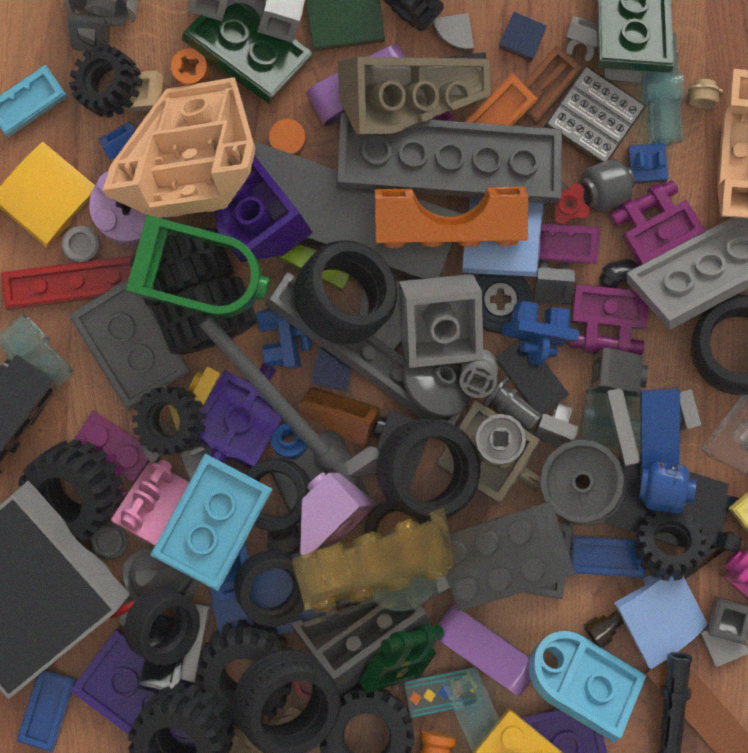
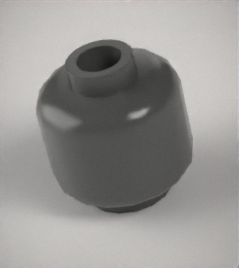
[578,159,635,212]

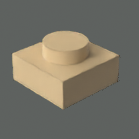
[122,70,163,113]

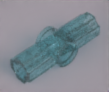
[642,32,684,146]

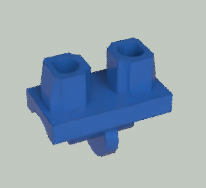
[501,301,579,366]
[257,308,312,369]

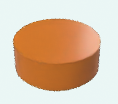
[269,119,306,156]

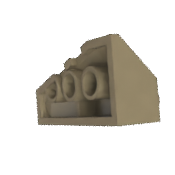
[338,57,491,134]

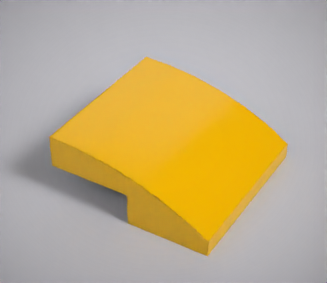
[0,141,95,247]

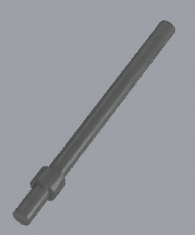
[198,315,357,484]

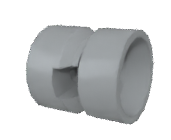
[473,414,526,466]

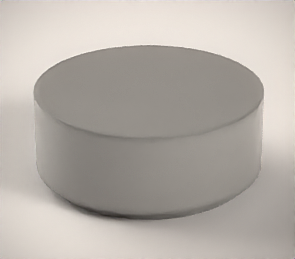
[62,226,101,263]

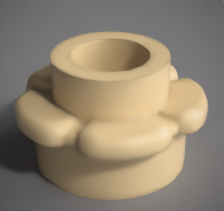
[687,79,723,109]

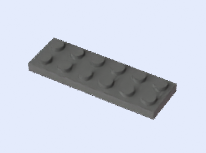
[336,113,562,204]

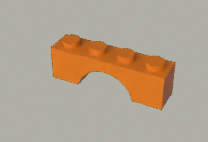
[375,187,528,248]

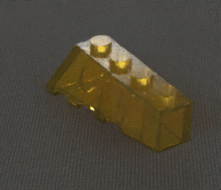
[291,508,455,613]

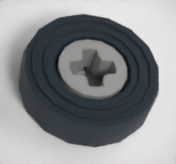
[475,274,533,334]

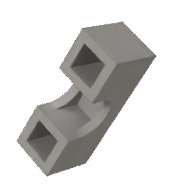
[187,0,305,42]

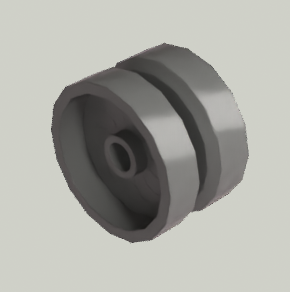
[540,439,627,527]

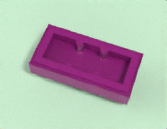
[539,224,601,265]

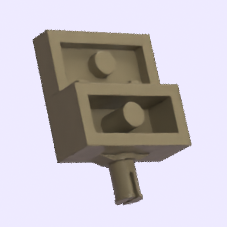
[436,401,541,503]

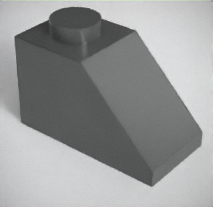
[590,348,648,396]

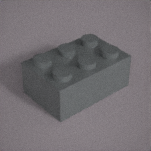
[435,501,575,611]

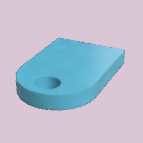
[529,631,647,743]

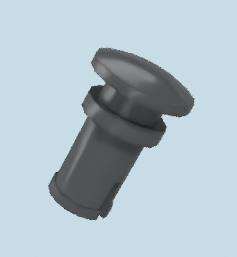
[483,377,542,432]

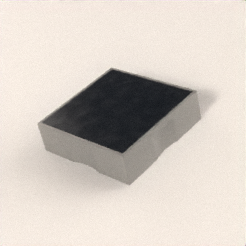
[0,481,130,699]

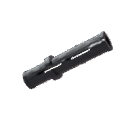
[658,652,692,753]

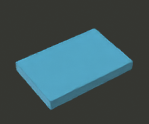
[150,454,273,591]

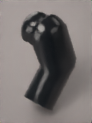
[599,259,639,288]

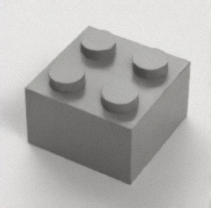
[399,274,483,368]

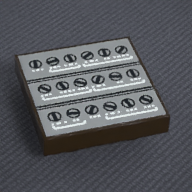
[544,65,647,163]

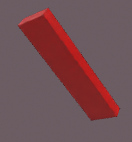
[1,255,134,310]

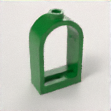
[126,215,270,318]

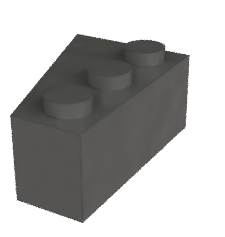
[291,585,430,696]

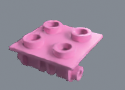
[111,459,189,546]

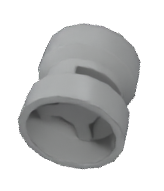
[459,349,498,398]

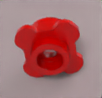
[552,183,590,225]

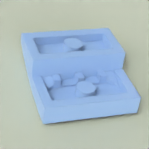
[462,198,544,277]
[614,574,708,669]

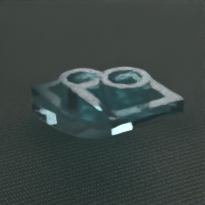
[0,313,74,386]

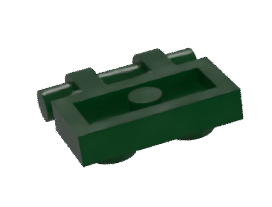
[359,624,444,693]

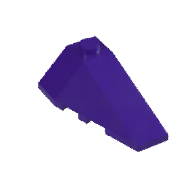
[214,155,313,262]

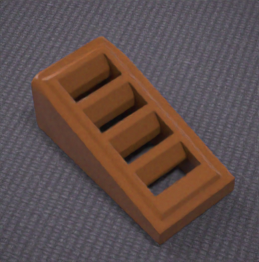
[298,387,380,447]

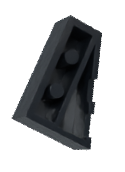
[0,354,59,475]

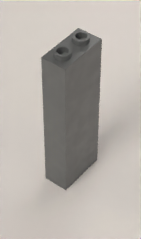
[254,141,462,280]

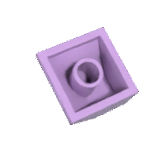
[300,472,377,559]

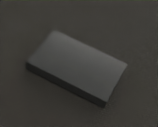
[69,279,191,410]

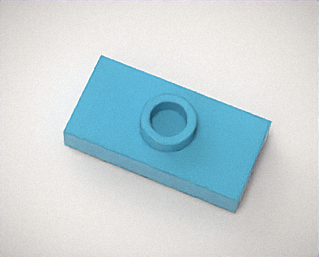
[0,65,68,138]

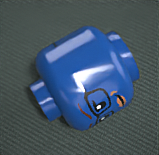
[639,461,697,514]

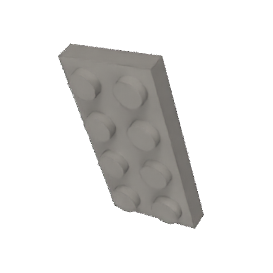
[627,218,748,330]

